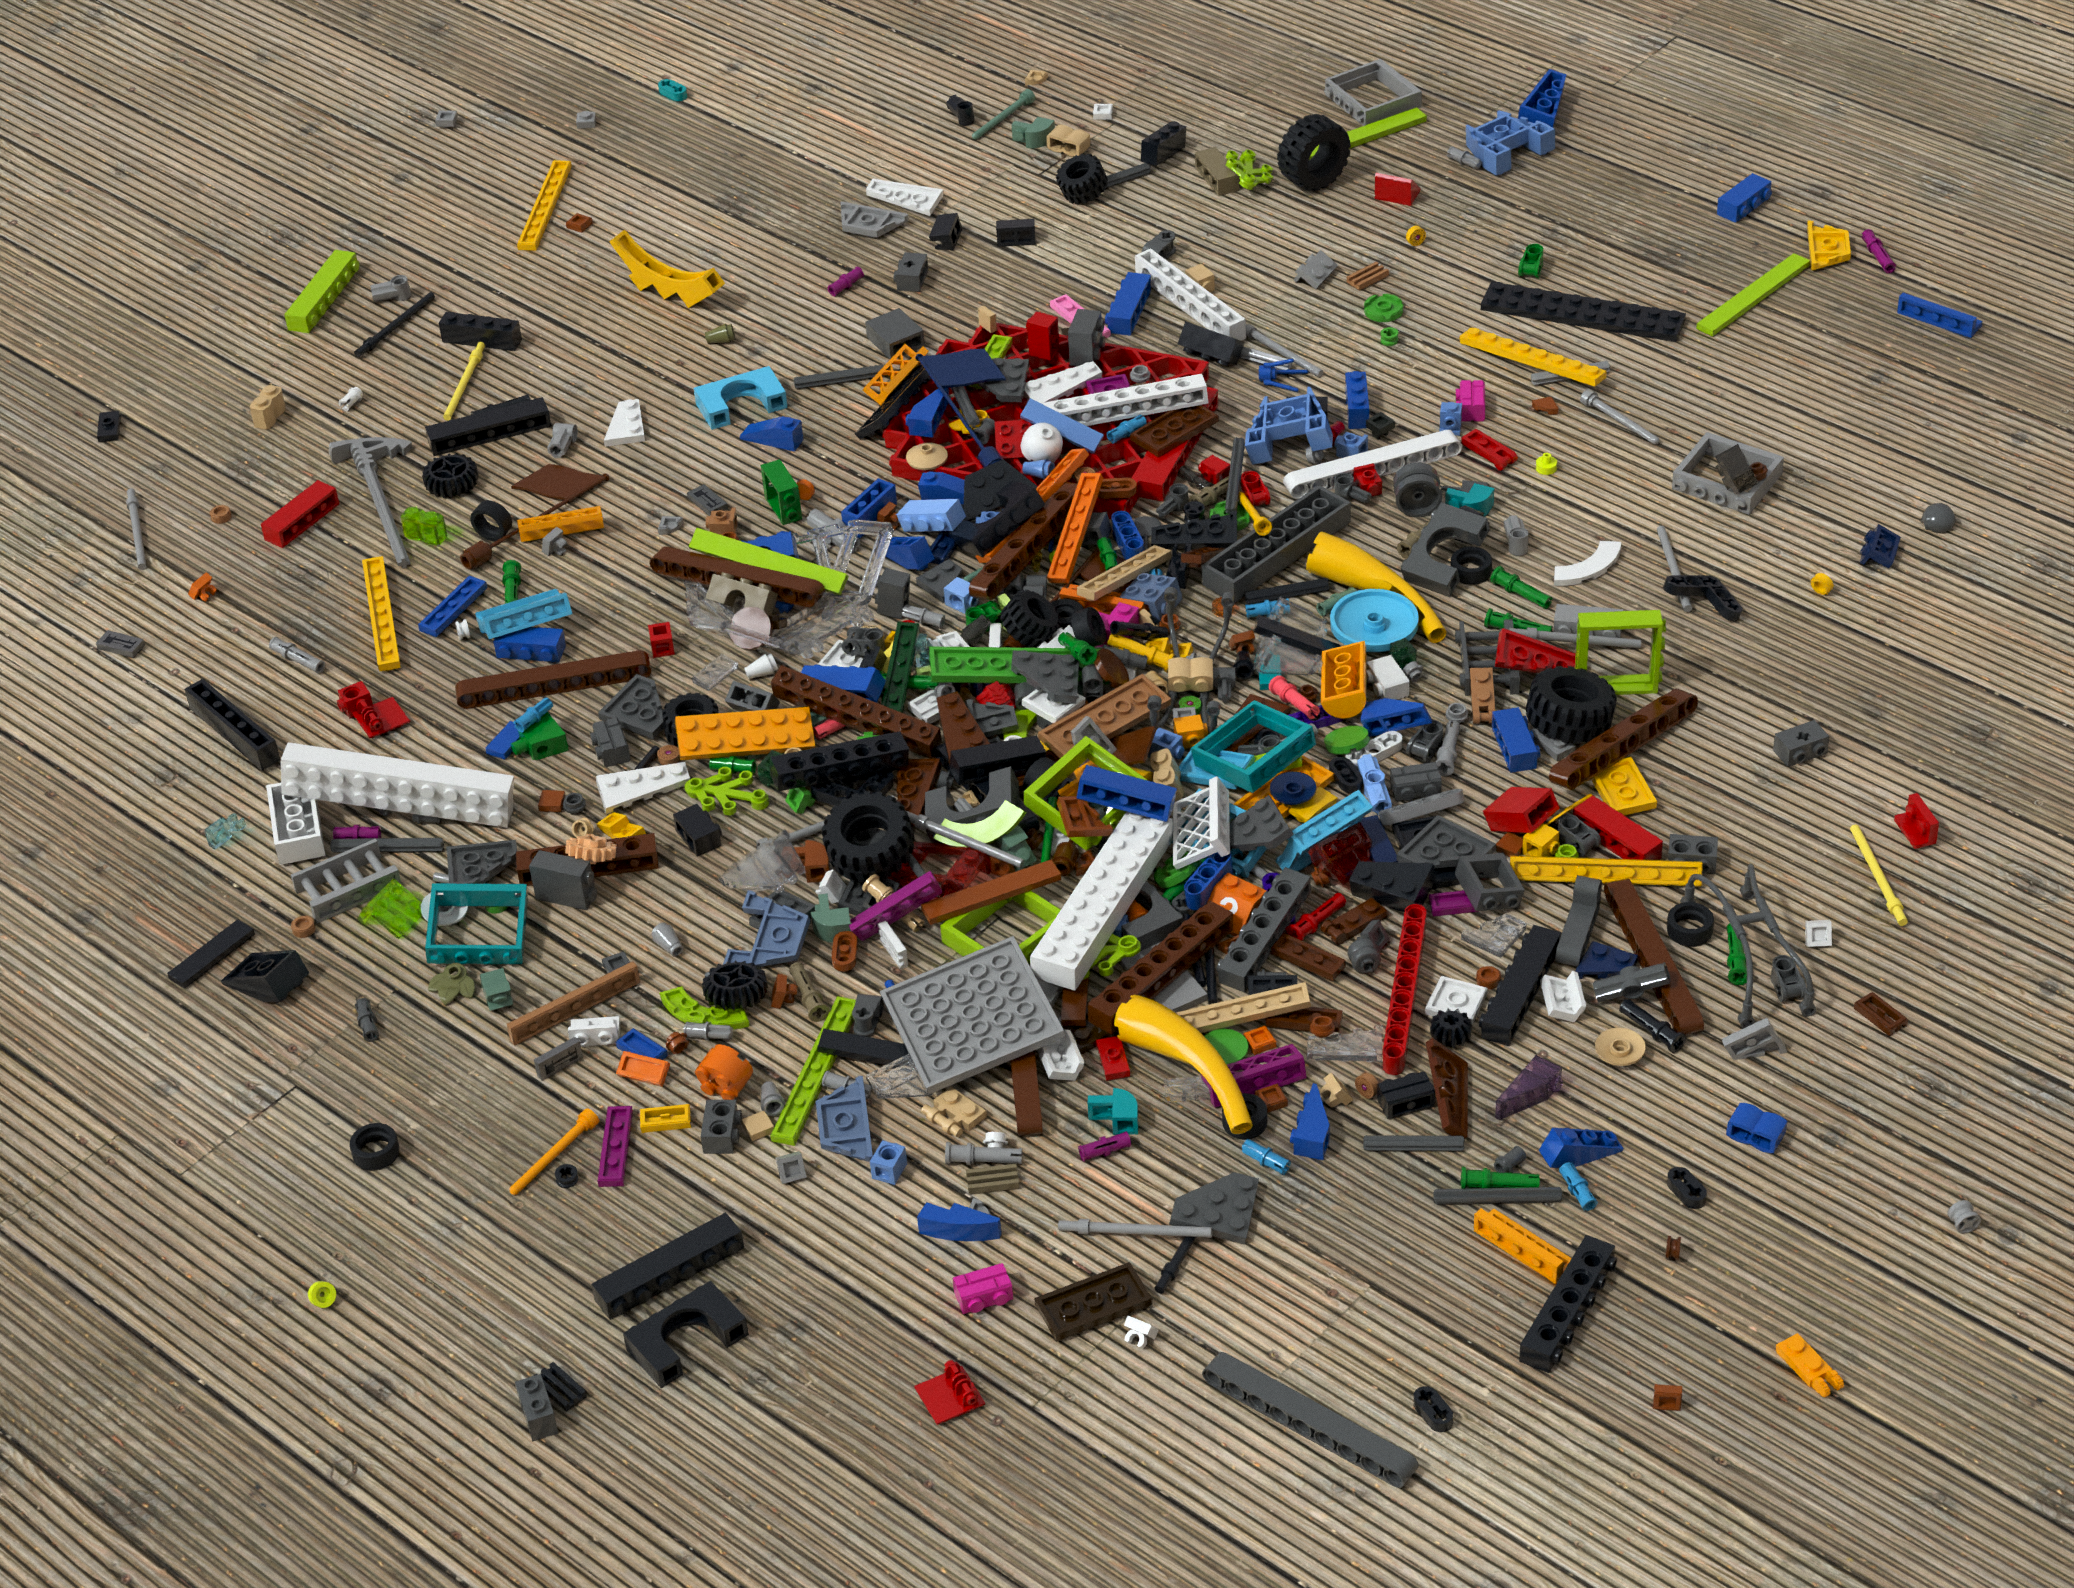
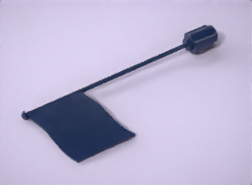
[915,349,1006,467]

